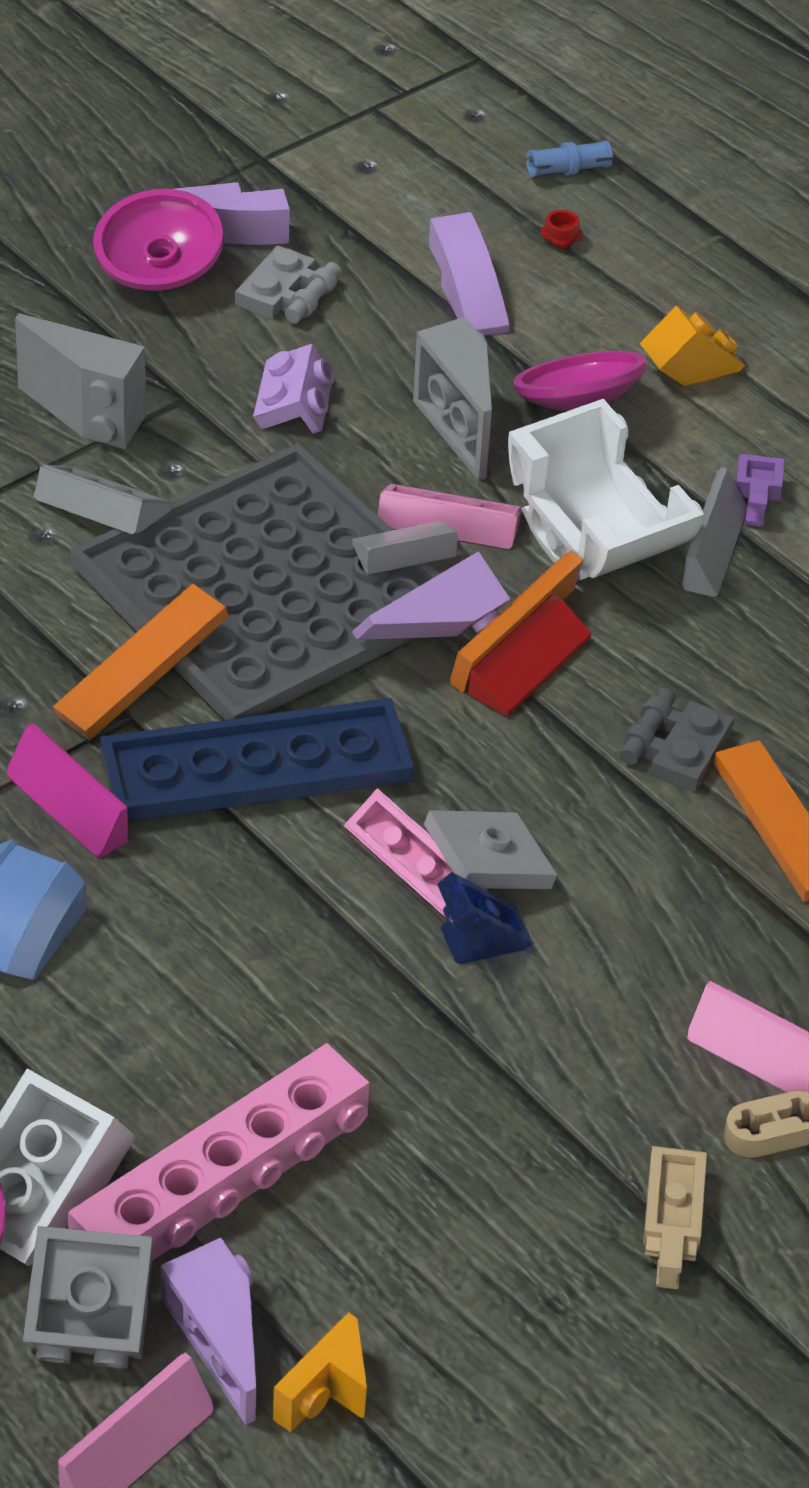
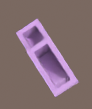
[175,182,290,245]
[429,212,509,336]

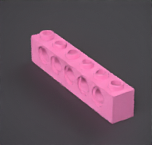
[68,1043,370,1261]

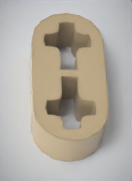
[724,1091,809,1158]

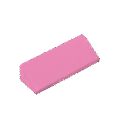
[378,483,523,549]
[344,788,488,917]
[687,981,809,1093]
[58,1352,214,1488]

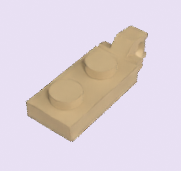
[643,1146,707,1289]

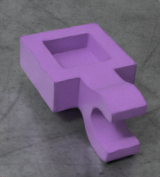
[736,453,785,527]

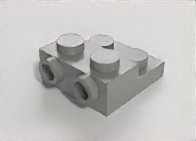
[23,1226,154,1369]

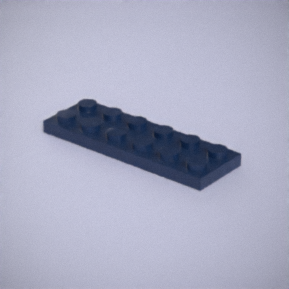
[100,698,414,821]

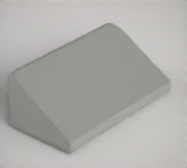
[352,521,458,575]

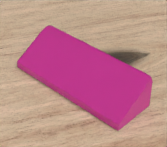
[7,723,128,858]

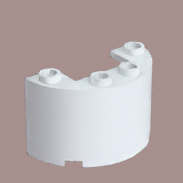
[508,399,704,580]

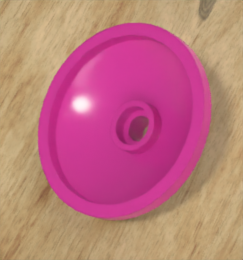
[93,189,224,291]
[513,351,647,411]

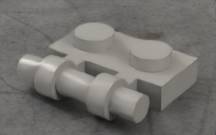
[235,245,341,324]

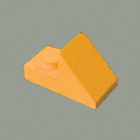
[273,1312,367,1433]

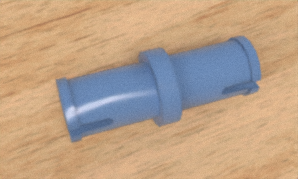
[526,141,613,177]

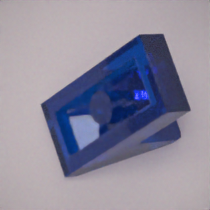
[437,872,533,964]

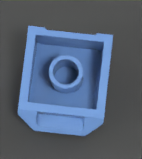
[0,839,87,980]

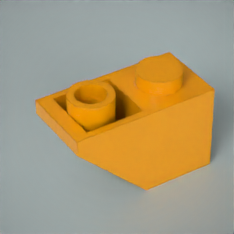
[640,305,745,386]

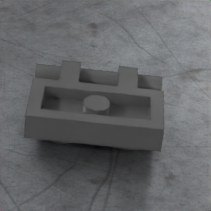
[620,688,735,793]

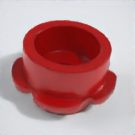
[541,210,583,248]

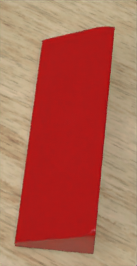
[468,594,591,717]

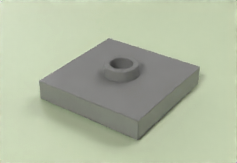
[424,810,557,889]

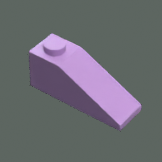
[352,551,510,640]
[161,1238,256,1425]

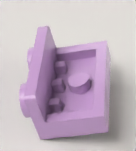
[253,344,335,434]

